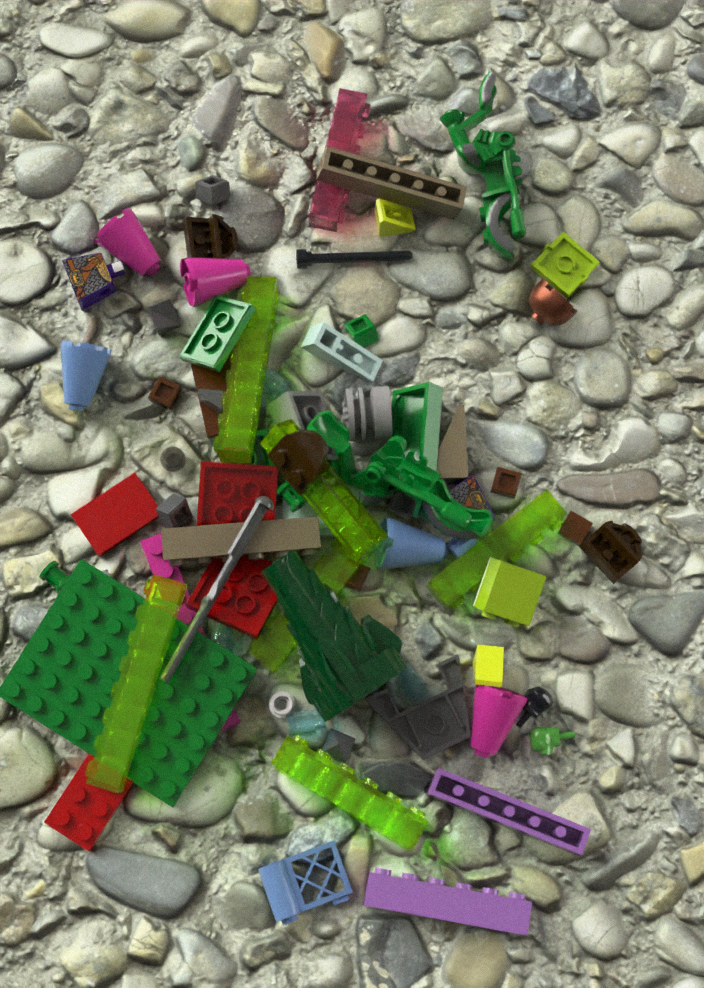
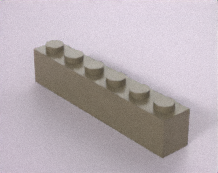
[316,146,467,220]
[161,517,321,567]

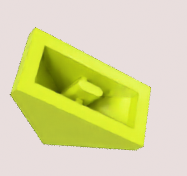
[374,198,416,237]
[473,645,504,687]

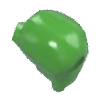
[530,727,575,756]

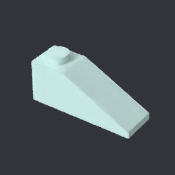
[301,322,383,382]

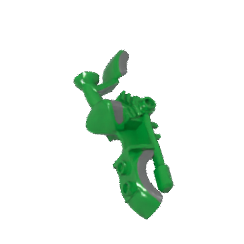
[439,71,526,263]
[306,410,493,540]

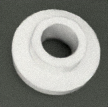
[269,692,296,718]

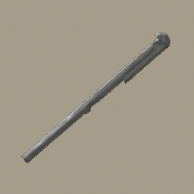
[160,496,274,683]

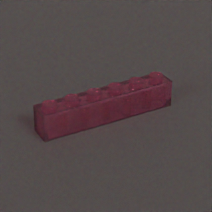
[308,88,371,232]

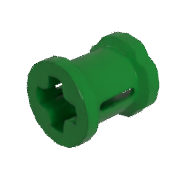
[276,481,310,513]
[39,561,70,594]

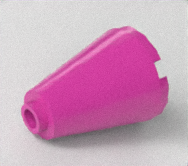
[94,208,161,277]
[180,257,251,307]
[470,685,527,758]

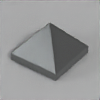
[321,728,356,763]

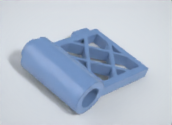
[258,840,353,925]

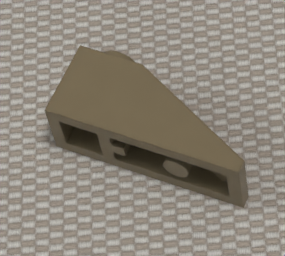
[437,404,468,485]

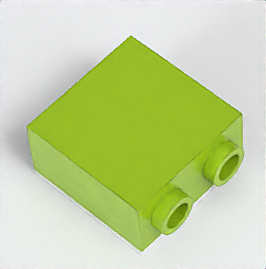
[473,557,546,628]

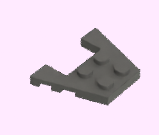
[366,654,471,760]

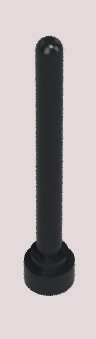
[296,249,413,269]

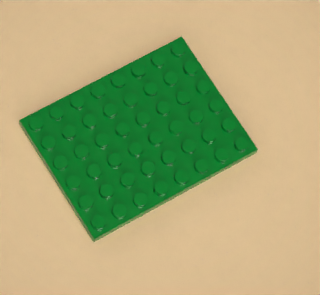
[0,559,258,807]

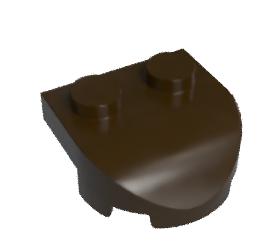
[183,214,238,259]
[267,429,330,495]
[579,521,643,584]

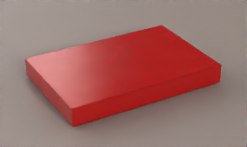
[70,472,159,557]

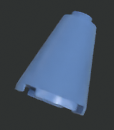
[60,341,112,412]
[375,518,448,569]

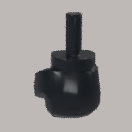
[515,686,553,728]

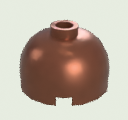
[529,278,578,326]

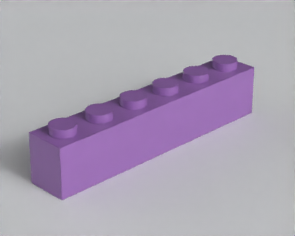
[426,768,591,856]
[363,868,532,936]

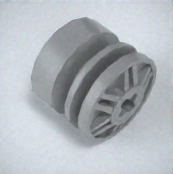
[342,386,392,441]

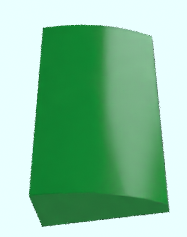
[389,382,443,472]

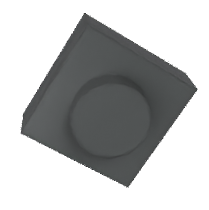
[387,492,417,523]

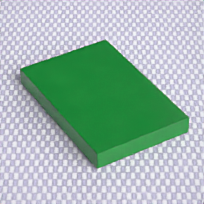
[179,295,256,372]

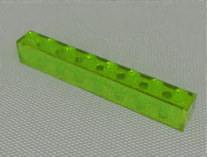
[213,276,280,464]
[85,574,188,793]

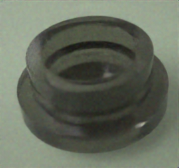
[160,447,186,472]

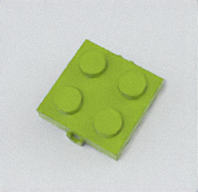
[530,232,600,299]

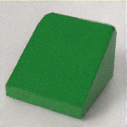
[344,314,379,348]

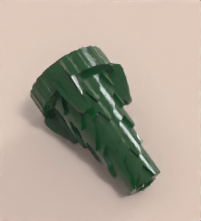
[261,550,408,722]

